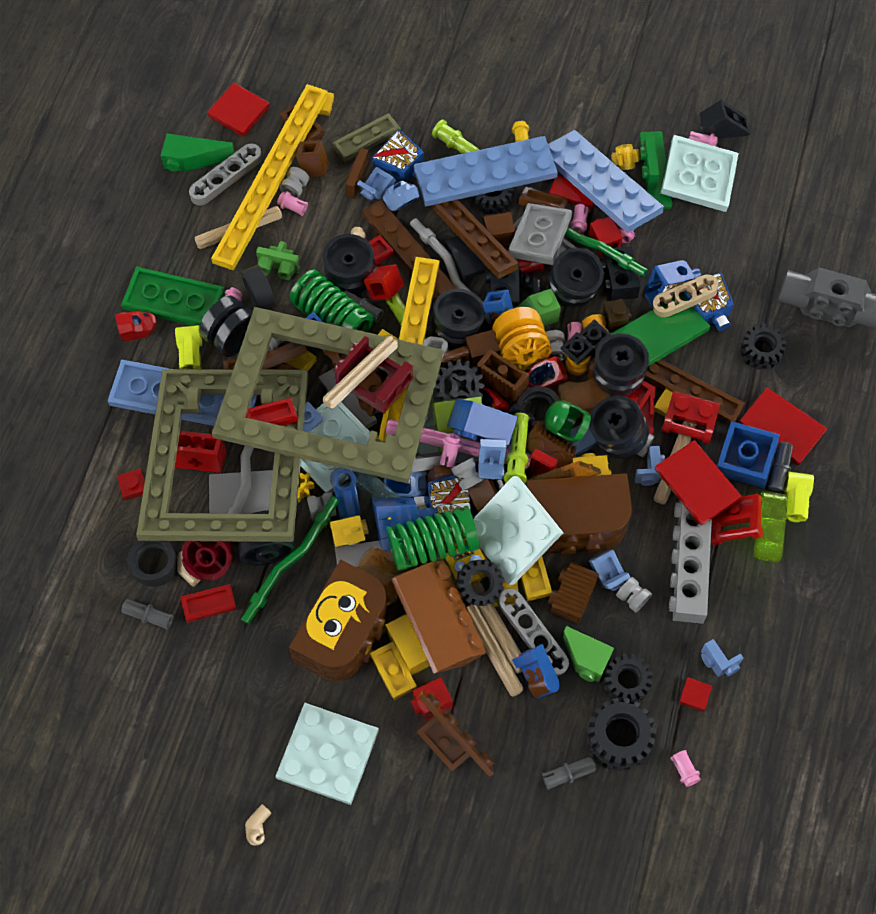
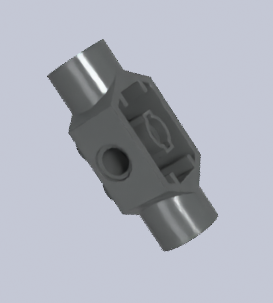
[778,267,876,329]

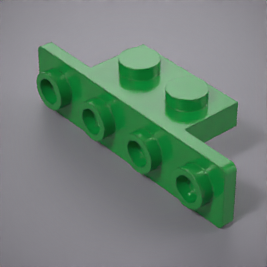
[639,131,672,209]

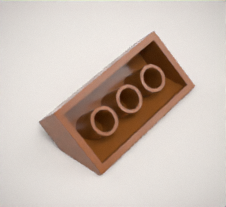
[391,561,487,674]

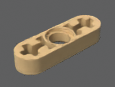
[653,275,718,318]

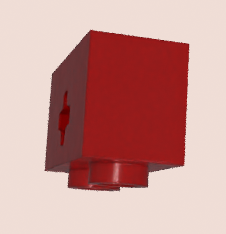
[175,431,227,473]

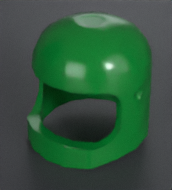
[544,400,591,443]

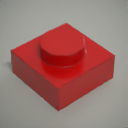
[117,468,145,501]

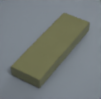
[332,113,401,163]

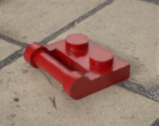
[662,391,720,444]
[711,494,763,545]

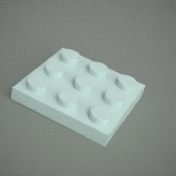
[660,135,738,212]
[300,402,371,493]
[473,476,563,585]
[276,703,379,805]

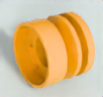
[493,307,551,371]

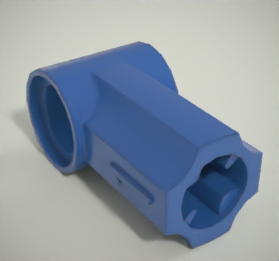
[330,467,361,518]

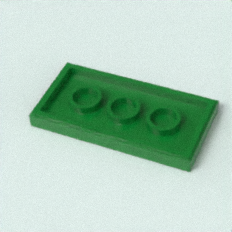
[121,266,225,326]
[611,294,710,366]

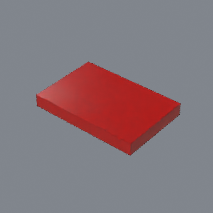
[739,387,827,466]
[654,440,742,526]

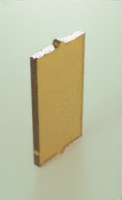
[525,461,601,486]

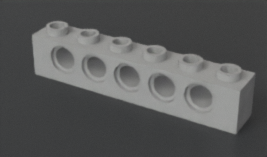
[669,500,712,624]

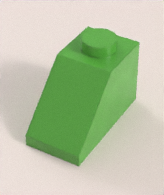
[516,289,561,326]
[563,626,614,682]

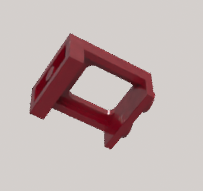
[334,336,413,414]

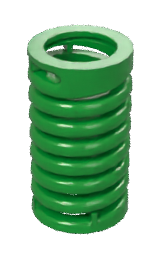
[289,269,374,333]
[386,506,479,571]

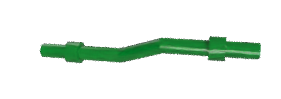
[565,227,648,277]
[241,496,339,625]

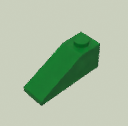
[161,134,235,172]

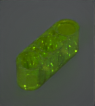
[754,491,788,563]

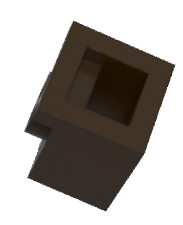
[602,299,631,334]

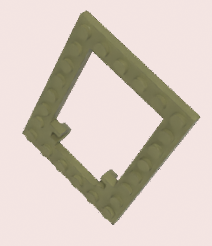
[212,307,444,484]
[137,369,308,542]

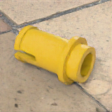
[512,121,529,142]

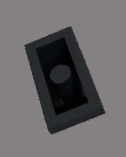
[699,100,751,139]

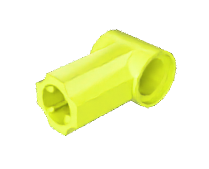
[175,325,202,369]
[784,471,814,523]

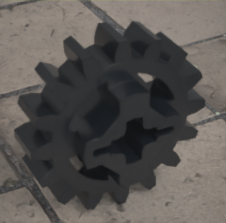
[433,360,485,402]

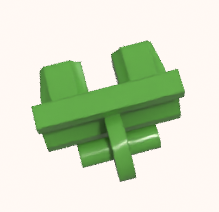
[256,241,300,280]

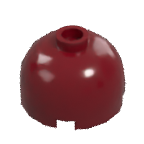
[181,541,234,581]

